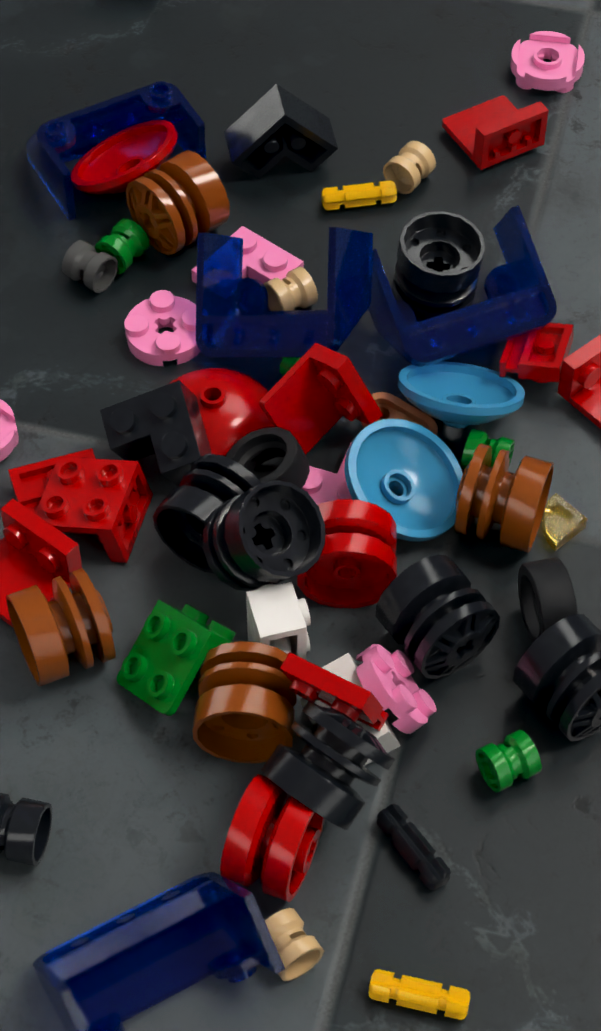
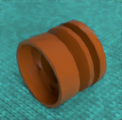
[126,150,230,255]
[455,443,554,553]
[6,568,116,687]
[192,641,297,764]

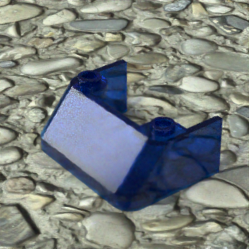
[26,81,206,221]
[355,205,557,367]
[196,227,373,358]
[33,872,285,1031]

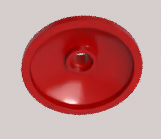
[71,120,178,194]
[167,368,274,457]

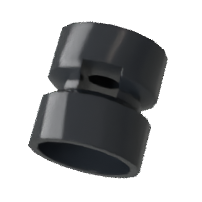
[0,793,52,866]

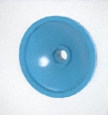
[397,361,525,428]
[344,419,463,542]

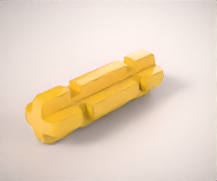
[321,180,397,211]
[368,969,471,1020]

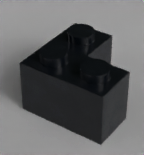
[224,84,338,179]
[100,380,212,487]

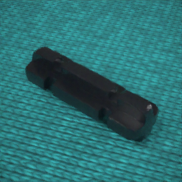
[377,804,451,891]

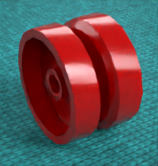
[297,499,397,609]
[220,774,325,903]

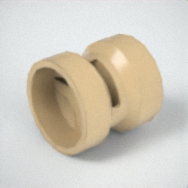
[383,141,436,194]
[262,267,318,320]
[253,908,324,981]

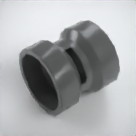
[62,240,118,293]

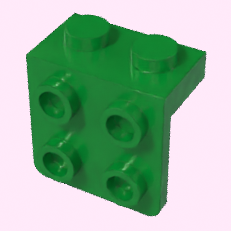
[117,599,237,716]

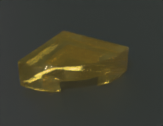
[542,493,588,551]

